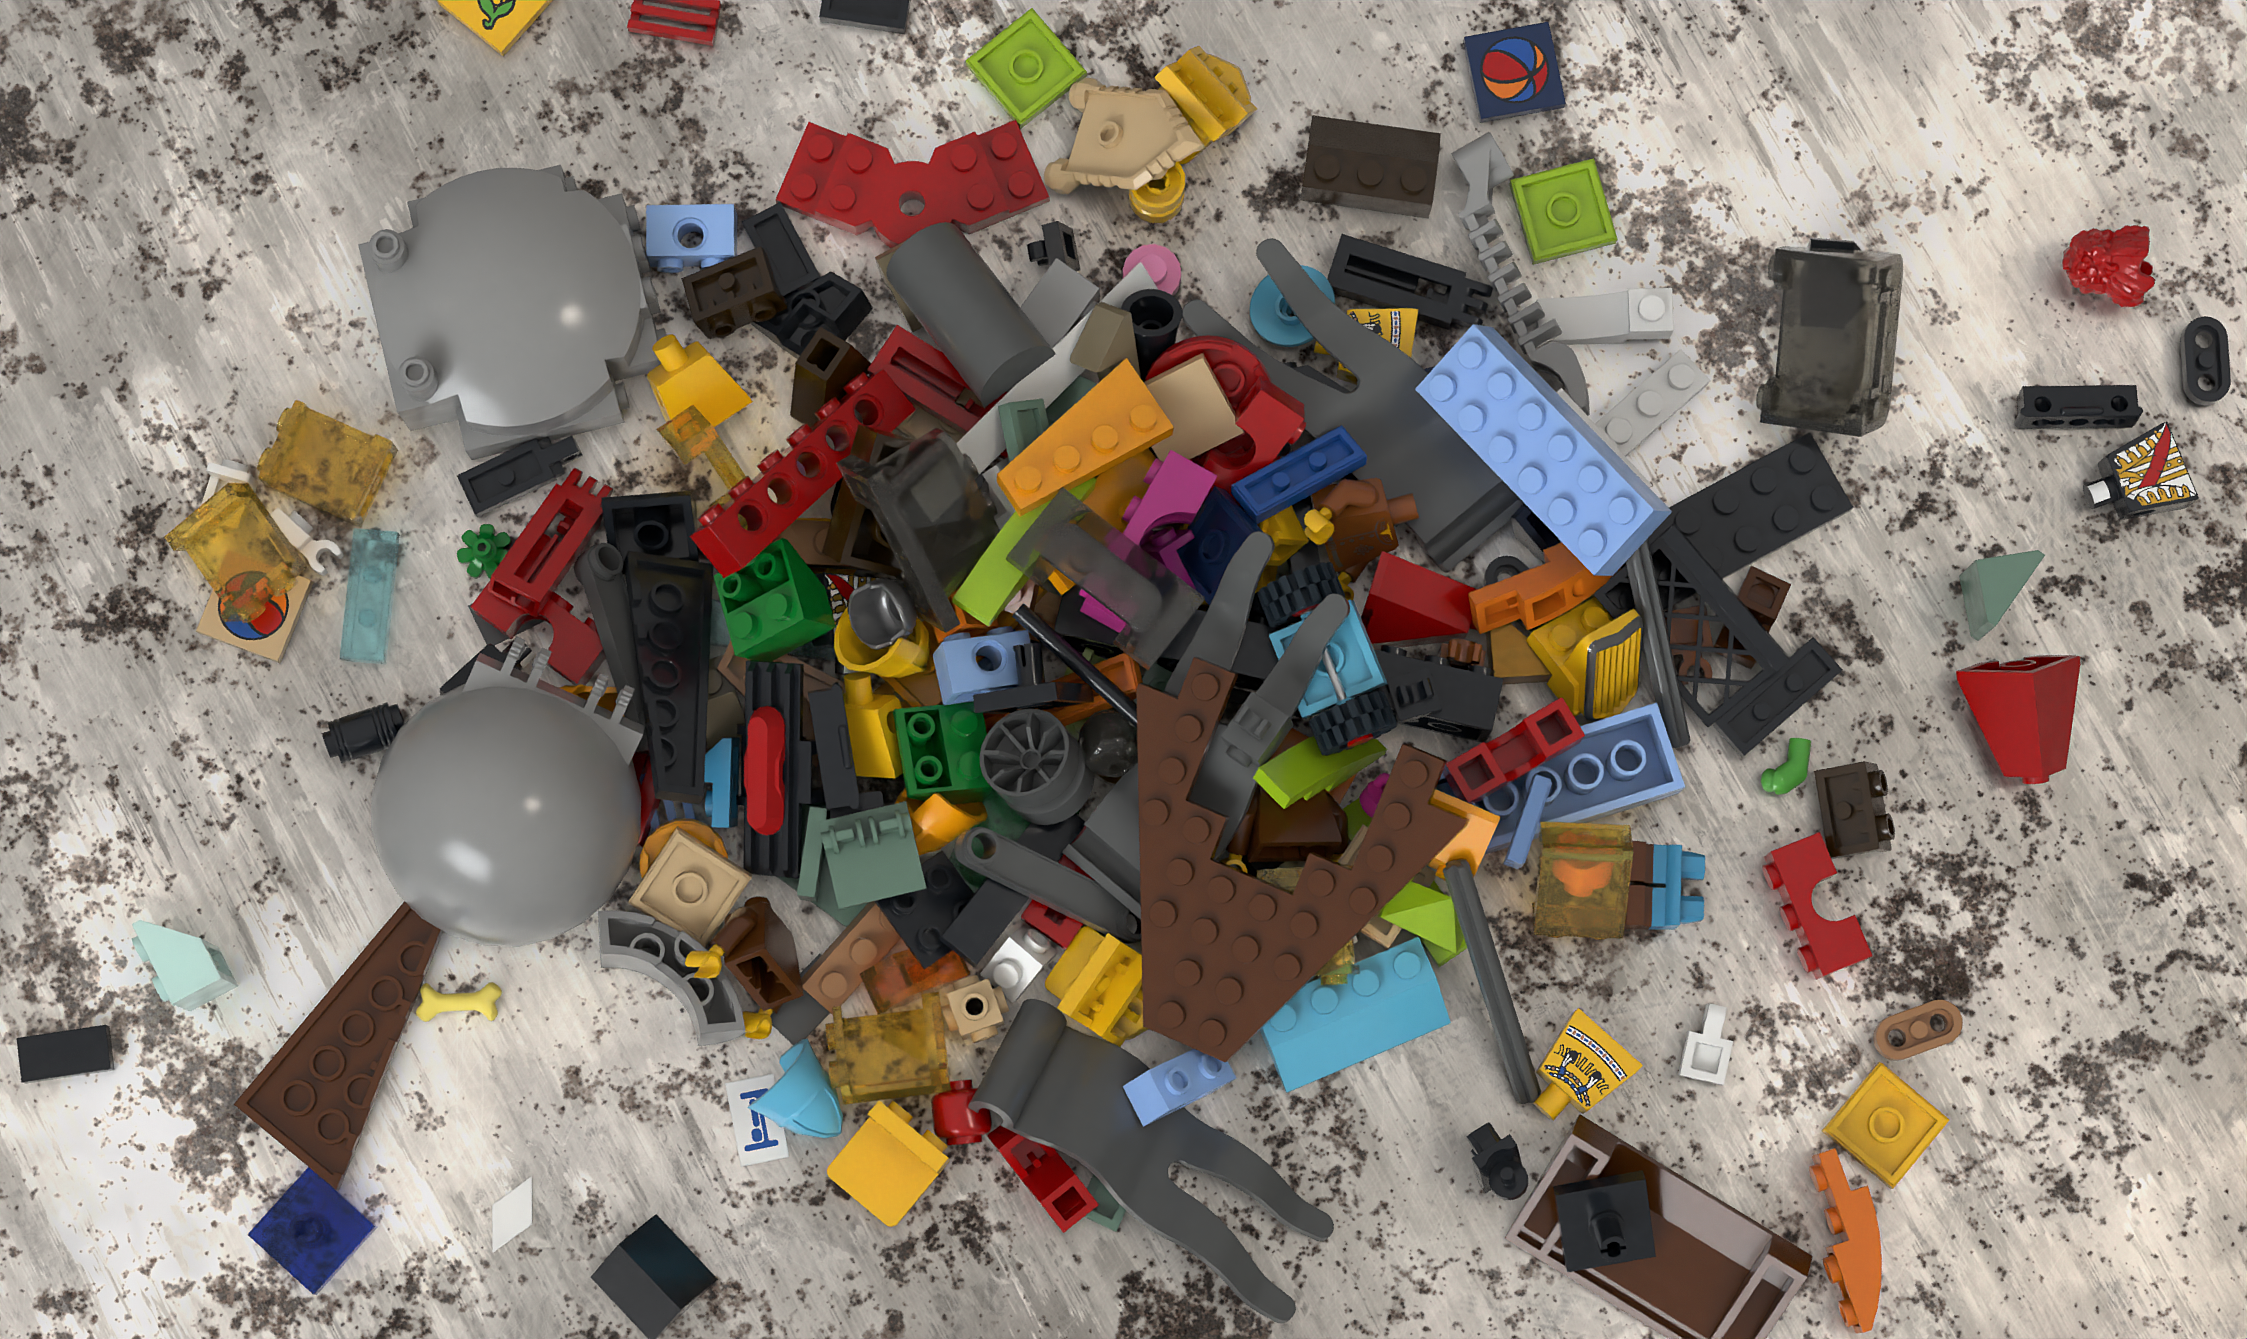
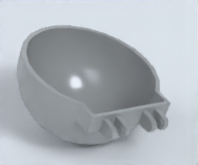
[371,636,645,947]

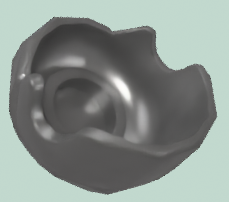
[848,578,917,650]

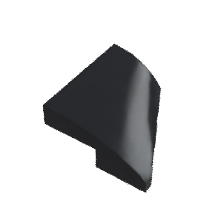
[751,272,873,359]

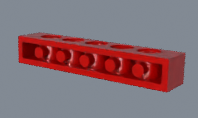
[689,369,916,578]

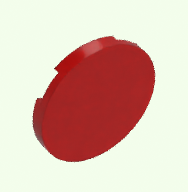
[1144,335,1272,463]

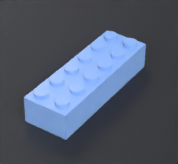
[1415,324,1672,576]
[1427,702,1685,871]

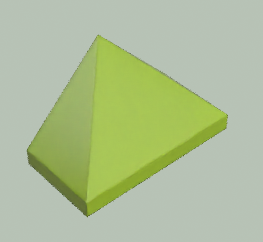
[1378,881,1464,954]

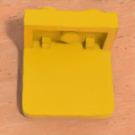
[827,1100,950,1227]

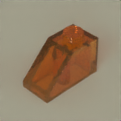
[860,949,971,1014]

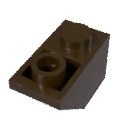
[790,327,871,427]

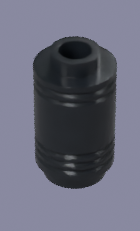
[322,702,405,764]

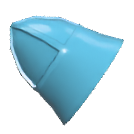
[748,1038,843,1138]

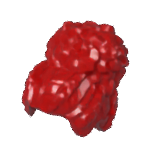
[2062,225,2155,307]

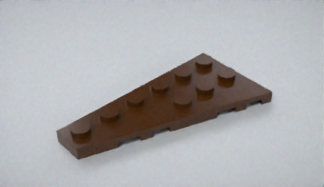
[234,901,443,1191]

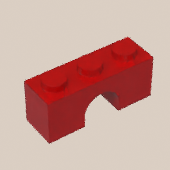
[1195,375,1306,510]
[470,581,606,686]
[1442,697,1585,805]
[1762,832,1872,980]

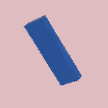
[1231,425,1367,524]

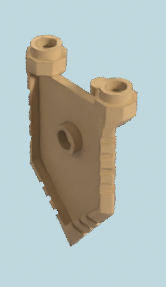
[1044,78,1205,194]

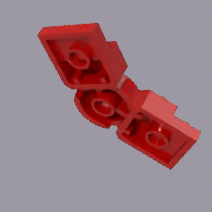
[775,120,1050,248]

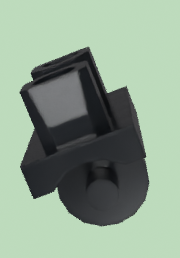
[1467,1122,1528,1200]

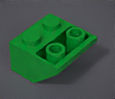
[714,538,836,662]
[893,702,993,805]

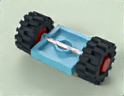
[1257,562,1398,756]

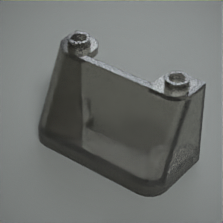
[1756,246,1903,437]

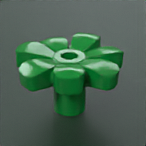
[457,524,512,579]

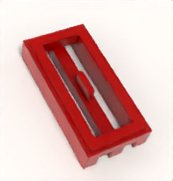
[627,0,721,46]

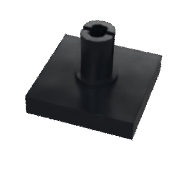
[973,643,1094,714]
[1553,1170,1656,1272]

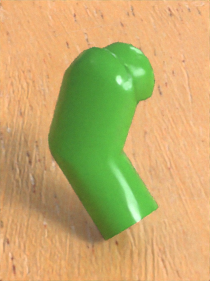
[1761,738,1812,795]

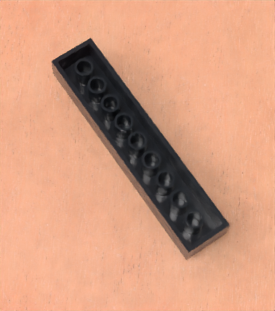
[1054,577,1503,743]

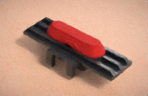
[736,660,825,879]

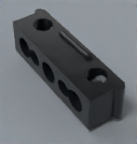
[2014,385,2143,429]
[808,683,860,809]

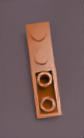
[1468,542,1624,634]
[1809,1148,1882,1333]

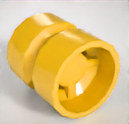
[1129,162,1185,223]

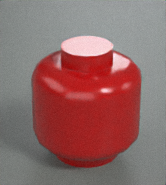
[931,1079,992,1146]

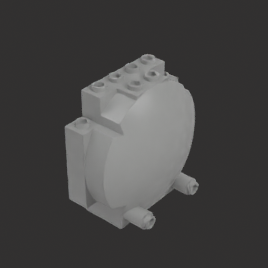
[358,165,666,460]

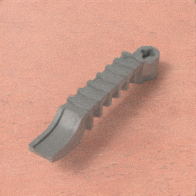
[1451,132,1590,416]

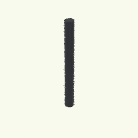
[1012,603,1137,728]

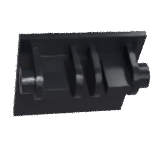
[875,850,974,969]

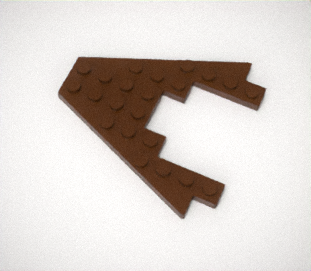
[1136,657,1470,1062]

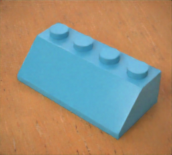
[1260,937,1451,1093]

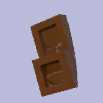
[1713,566,1791,669]

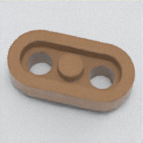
[1873,1000,1963,1061]

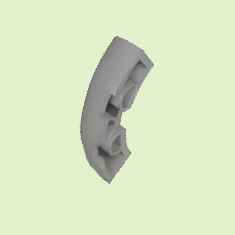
[598,910,745,1046]

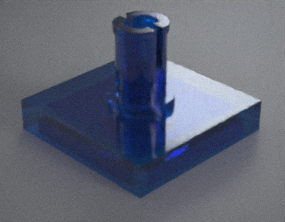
[247,1167,377,1295]

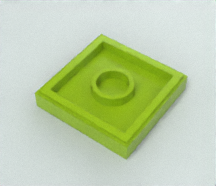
[965,8,1087,129]
[1509,158,1618,265]

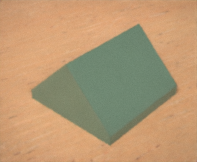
[1959,550,2045,641]

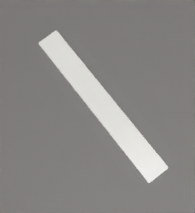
[909,262,1158,522]

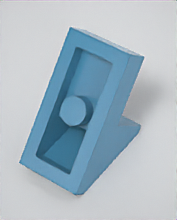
[704,737,740,828]

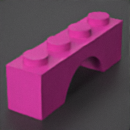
[1079,450,1217,637]

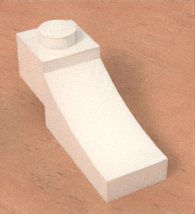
[1536,288,1674,345]

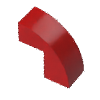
[987,1125,1099,1233]

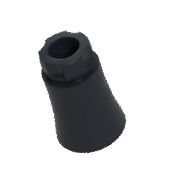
[1121,289,1182,382]

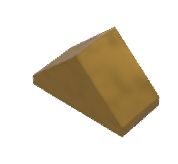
[1486,623,1552,685]

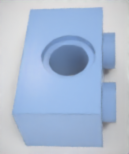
[646,204,737,273]
[932,626,1031,706]
[1122,1049,1236,1127]

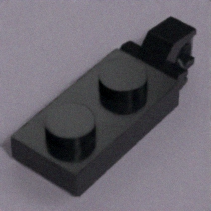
[457,435,583,517]

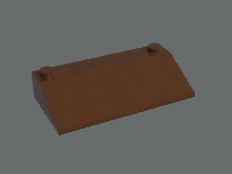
[1505,1114,1813,1339]

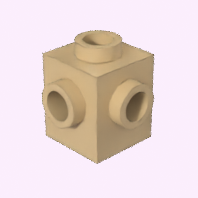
[941,975,1009,1043]

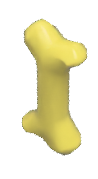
[416,982,502,1022]

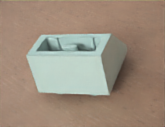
[132,920,238,1011]

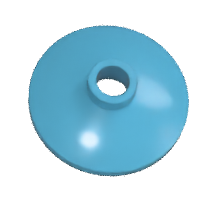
[1250,265,1335,347]

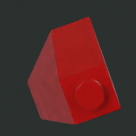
[1361,551,1478,650]
[1956,655,2081,784]

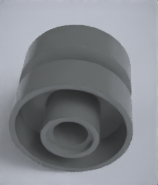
[980,709,1095,825]

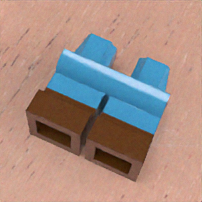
[1621,840,1705,930]

